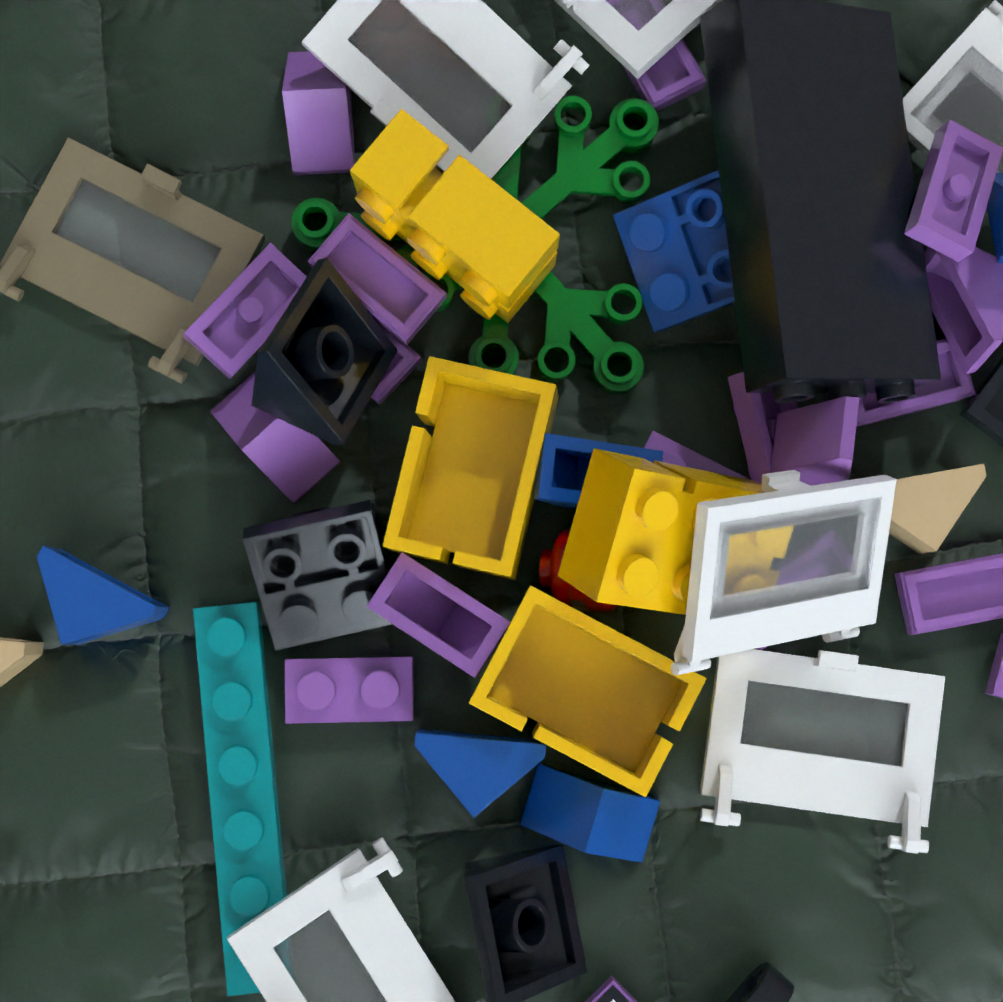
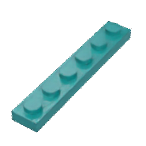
[193,602,295,996]

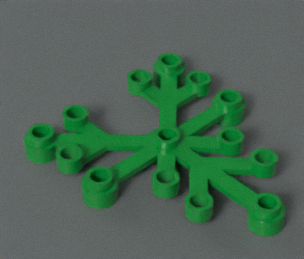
[291,94,659,395]

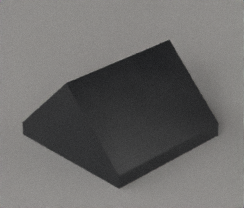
[251,258,398,445]
[464,845,587,1002]

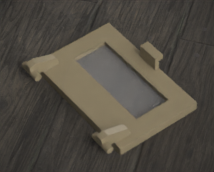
[0,137,266,384]

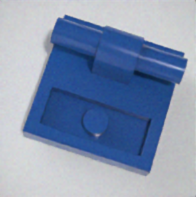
[613,170,735,333]

